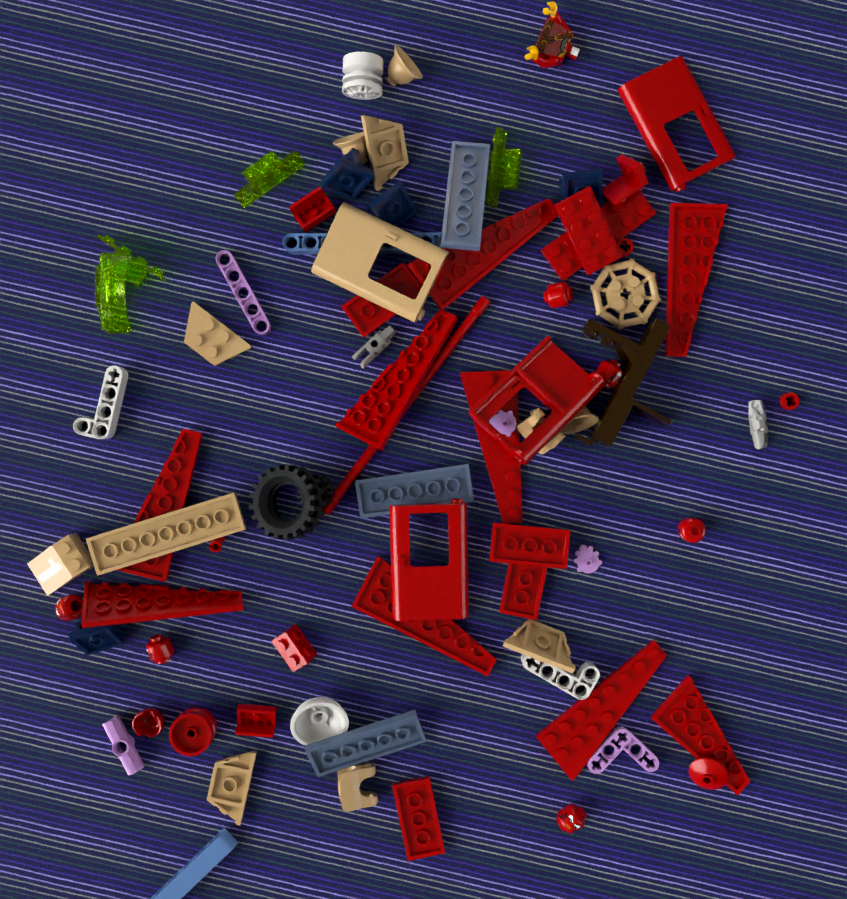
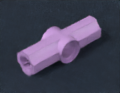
[102,715,144,776]

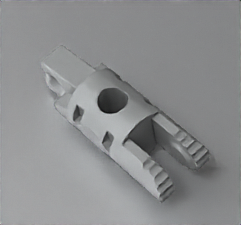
[352,325,396,369]
[748,400,768,449]

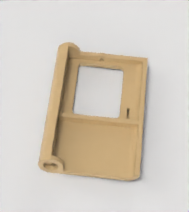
[311,202,449,323]

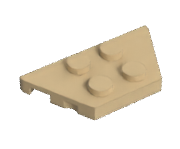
[361,115,409,191]
[184,302,252,366]
[503,619,576,674]
[207,751,257,826]

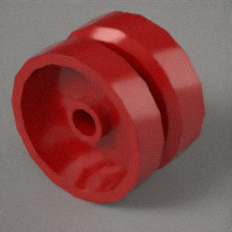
[169,706,217,756]

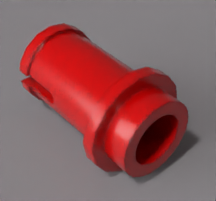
[209,536,225,552]

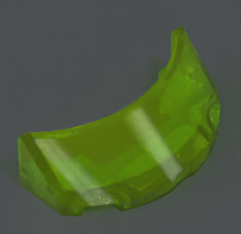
[95,253,131,334]

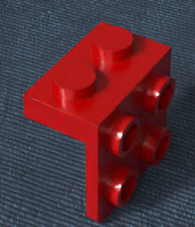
[603,154,649,205]

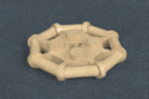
[590,258,661,330]

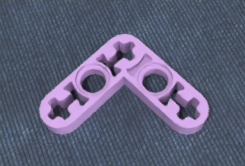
[587,726,659,774]

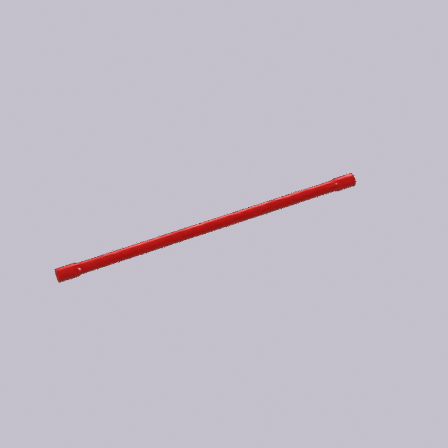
[321,296,491,515]

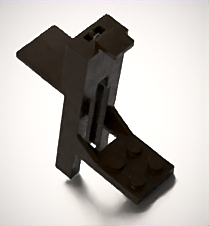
[574,319,673,446]

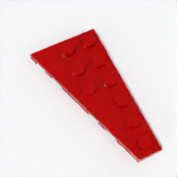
[650,675,750,795]

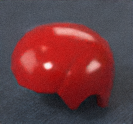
[132,708,165,738]

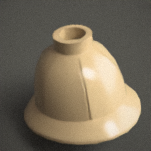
[386,45,423,87]
[333,132,368,164]
[561,406,599,434]

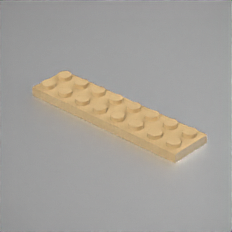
[86,492,247,576]

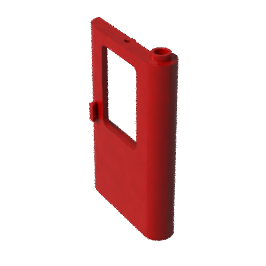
[617,56,736,193]
[468,336,605,465]
[389,498,469,621]

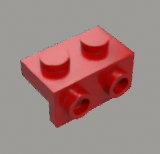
[289,187,337,233]
[271,624,317,672]
[235,704,277,738]

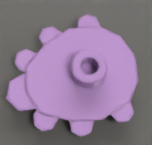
[489,410,517,437]
[574,545,602,573]

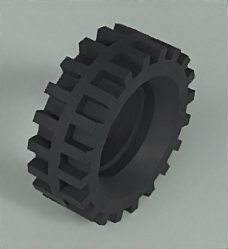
[249,465,326,540]

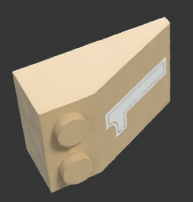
[27,533,94,596]

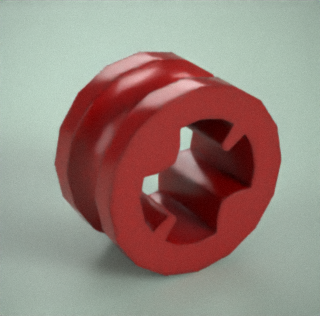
[616,238,634,257]
[779,393,799,410]

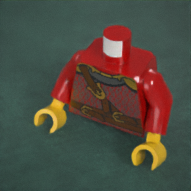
[525,1,580,69]

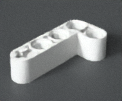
[73,366,128,439]
[521,654,600,700]

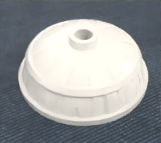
[290,697,349,745]

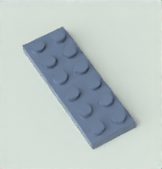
[441,141,490,251]
[355,464,474,519]
[305,710,427,777]

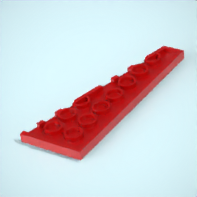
[407,198,558,310]
[665,203,728,357]
[335,310,458,451]
[460,370,523,524]
[117,429,203,582]
[351,556,497,677]
[81,581,243,628]
[536,640,667,781]

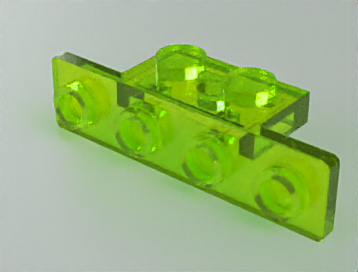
[485,127,522,208]
[234,150,305,208]
[97,234,167,288]

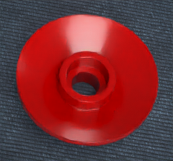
[689,757,729,790]

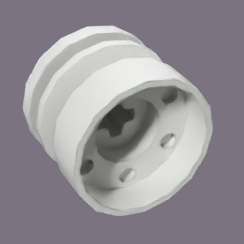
[342,52,384,100]

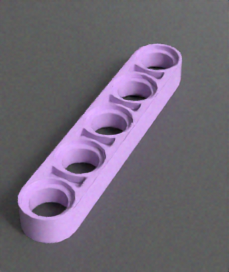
[216,250,271,335]

